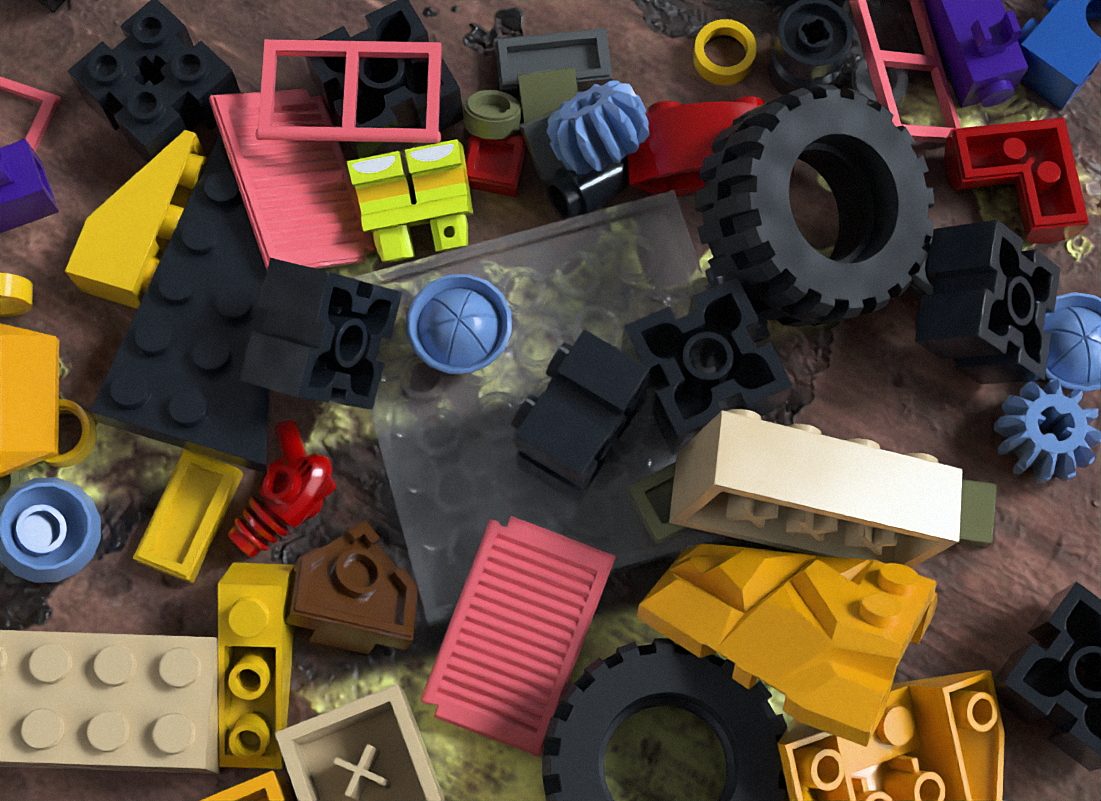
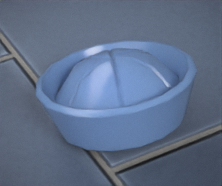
[406,274,512,374]
[1043,292,1101,392]
[0,477,101,583]

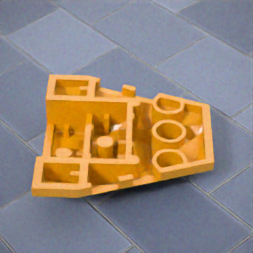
[637,543,938,747]

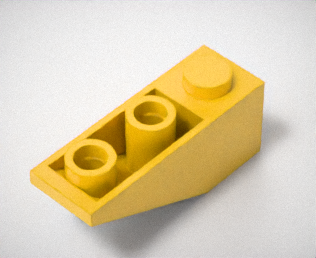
[65,130,208,309]
[218,562,295,769]

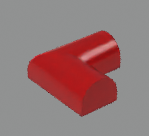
[944,117,1089,244]

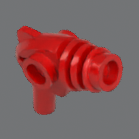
[228,420,336,558]

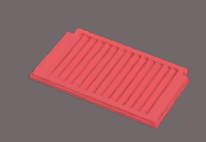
[209,89,377,270]
[421,516,616,757]

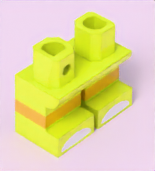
[347,139,473,263]

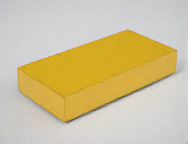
[133,449,243,584]

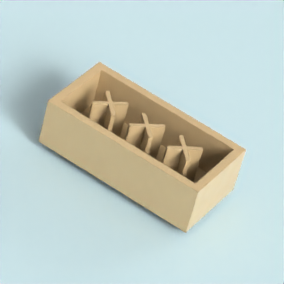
[669,409,962,568]
[275,684,445,801]

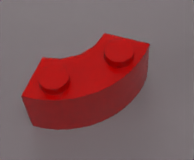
[627,96,795,200]

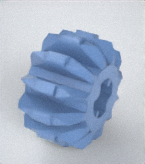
[546,81,650,174]
[993,379,1101,484]

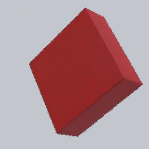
[465,134,528,197]

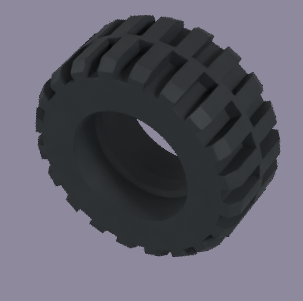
[695,85,935,327]
[542,638,790,801]

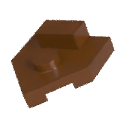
[285,520,418,655]

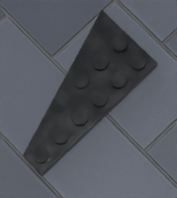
[90,134,272,474]

